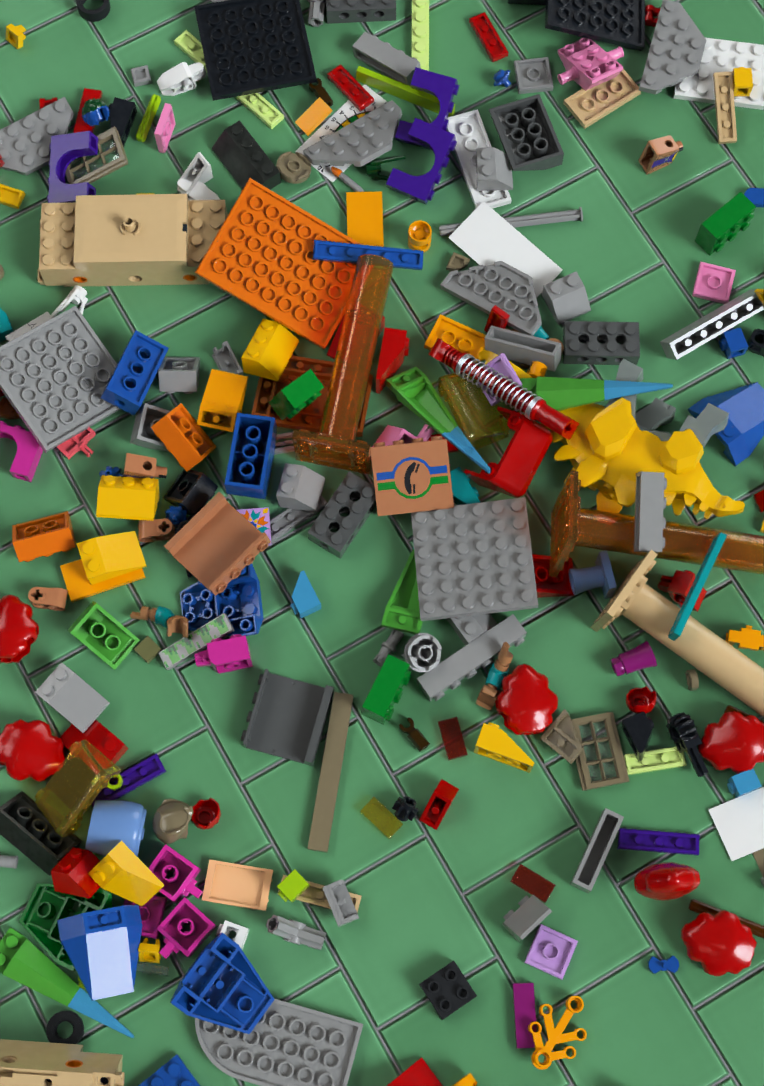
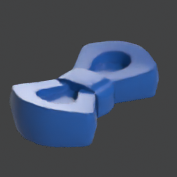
[648,955,679,974]

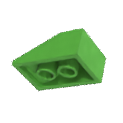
[67,601,140,670]

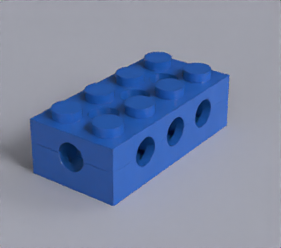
[100,330,169,416]

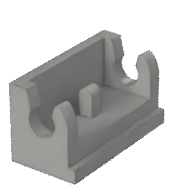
[212,341,244,375]
[322,880,359,927]

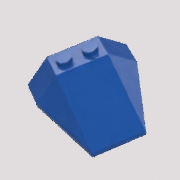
[688,382,764,466]
[170,932,275,1034]

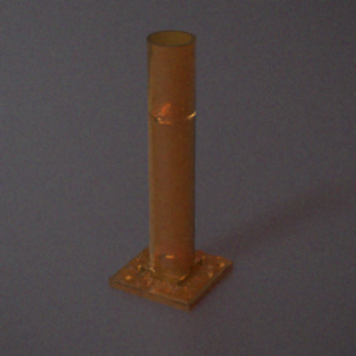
[292,254,394,475]
[549,471,764,577]

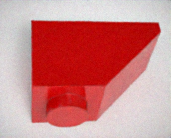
[419,779,459,830]

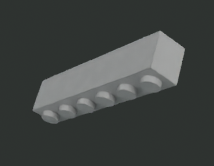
[660,289,764,360]
[416,614,527,701]

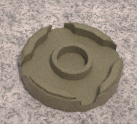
[276,151,311,184]

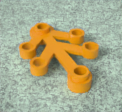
[528,996,587,1070]

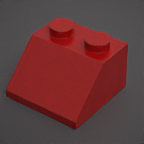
[51,847,100,899]

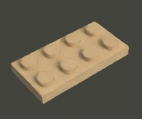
[563,69,641,129]

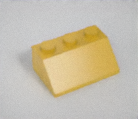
[241,318,299,381]
[96,475,160,521]

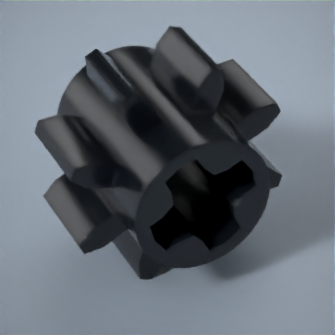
[392,796,419,822]

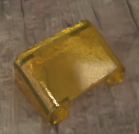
[438,373,510,450]
[35,740,121,838]

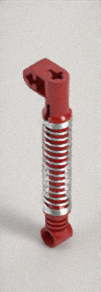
[429,338,580,440]

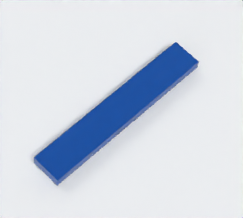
[312,240,424,270]

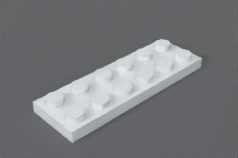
[447,109,512,209]

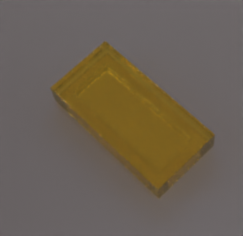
[360,797,403,840]

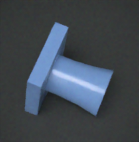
[568,550,617,599]

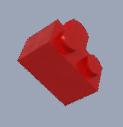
[657,570,707,612]

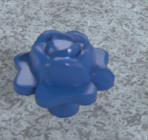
[493,69,511,88]
[165,506,187,525]

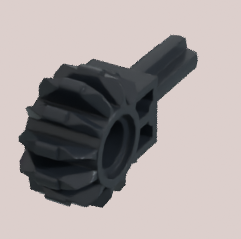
[666,712,708,777]

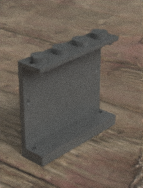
[241,669,334,766]

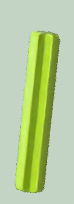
[136,94,161,142]

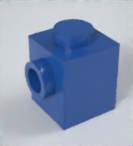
[719,327,749,359]

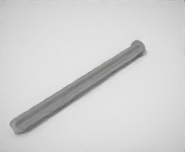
[439,207,583,236]

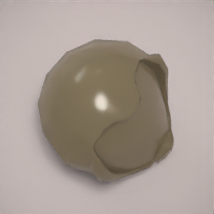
[152,798,193,844]

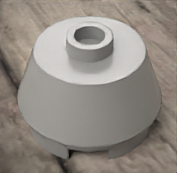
[404,633,442,672]

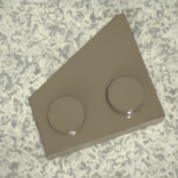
[540,709,584,764]

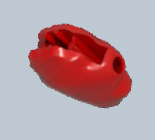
[0,594,39,664]
[495,664,558,735]
[698,711,764,774]
[0,719,66,782]
[634,862,700,900]
[681,910,757,976]

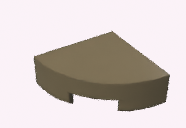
[446,252,470,271]

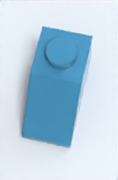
[290,570,322,618]

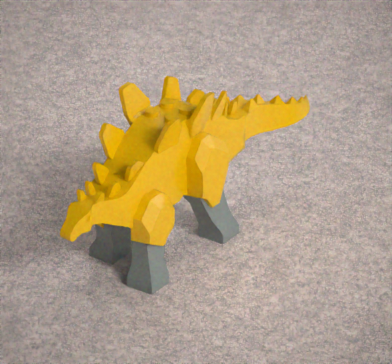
[478,349,745,523]

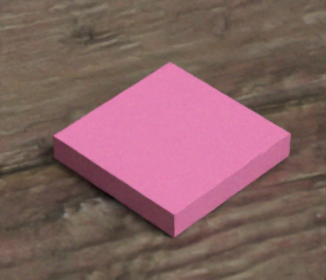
[154,103,176,154]
[692,261,736,304]

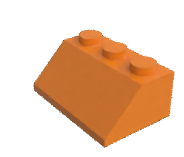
[151,403,216,472]
[12,511,76,562]

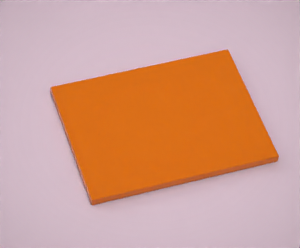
[195,178,371,349]

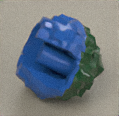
[82,98,110,126]

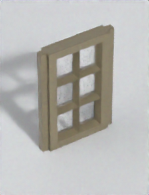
[65,126,128,184]
[571,712,629,791]

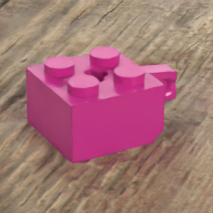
[194,634,253,674]
[149,844,203,904]
[157,897,217,959]

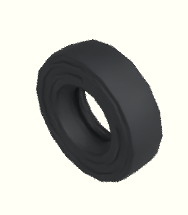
[46,1011,84,1044]

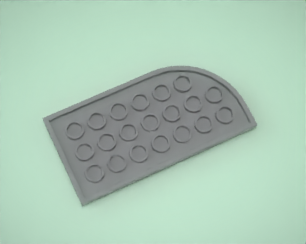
[195,999,363,1086]

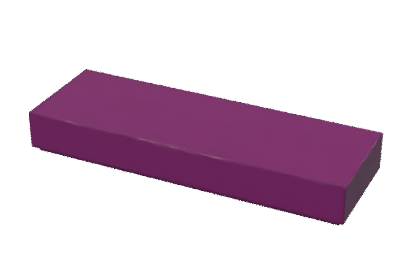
[512,983,537,1048]

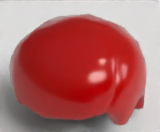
[626,686,657,714]
[191,798,221,829]

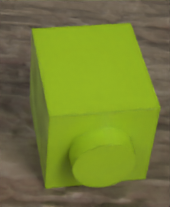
[277,869,310,903]

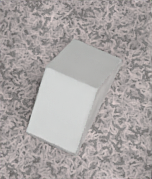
[180,152,213,183]

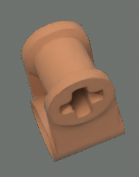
[138,518,175,542]
[28,587,68,611]

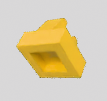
[6,24,26,49]
[138,938,161,964]

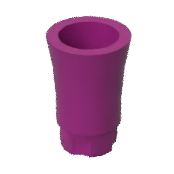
[610,641,657,676]

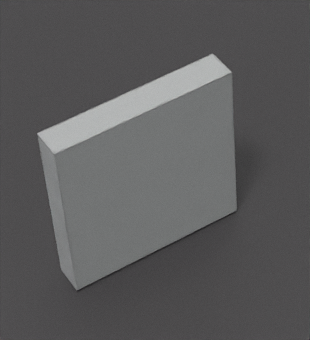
[513,57,554,94]

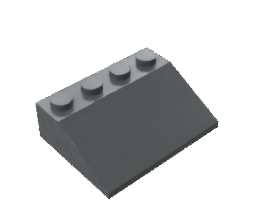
[489,94,564,171]

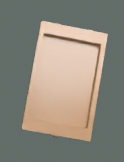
[202,859,273,911]

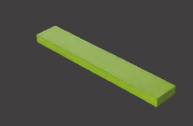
[356,66,455,117]

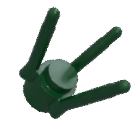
[366,155,406,180]

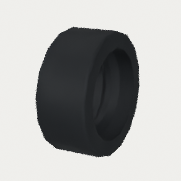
[76,0,111,22]

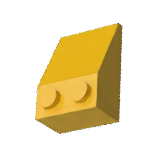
[76,531,147,585]
[474,722,534,773]
[88,841,165,906]

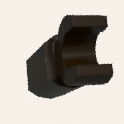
[309,78,333,107]
[399,718,430,752]

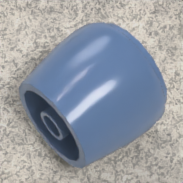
[85,800,147,857]

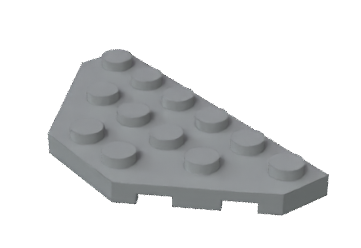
[639,0,706,95]
[0,97,74,176]
[303,100,402,167]
[440,261,542,336]

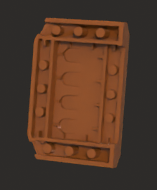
[251,355,373,438]

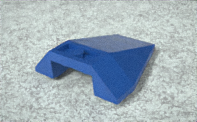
[180,563,264,636]
[57,905,142,1001]

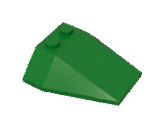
[19,883,112,972]

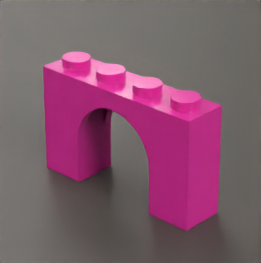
[0,421,43,482]

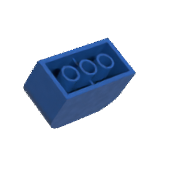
[224,413,277,499]

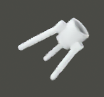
[51,285,88,318]

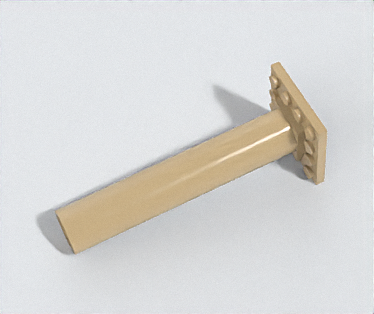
[590,550,764,717]

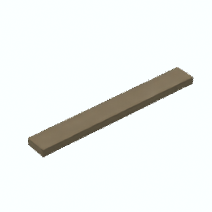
[307,692,354,853]

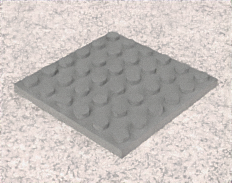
[0,306,120,453]
[411,497,539,621]

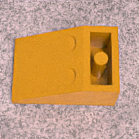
[197,369,248,432]

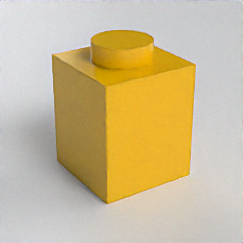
[732,67,753,97]

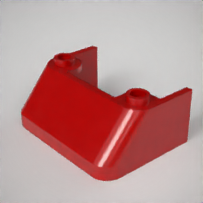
[464,406,553,498]

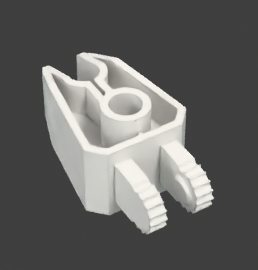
[157,62,207,96]
[177,178,220,200]

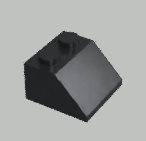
[163,469,218,516]

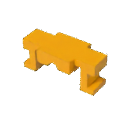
[725,625,764,651]

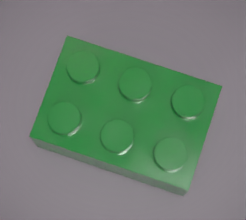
[695,192,756,256]
[269,369,324,420]
[362,654,412,725]

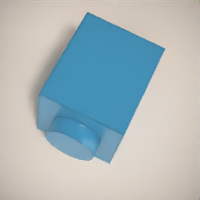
[727,769,762,798]

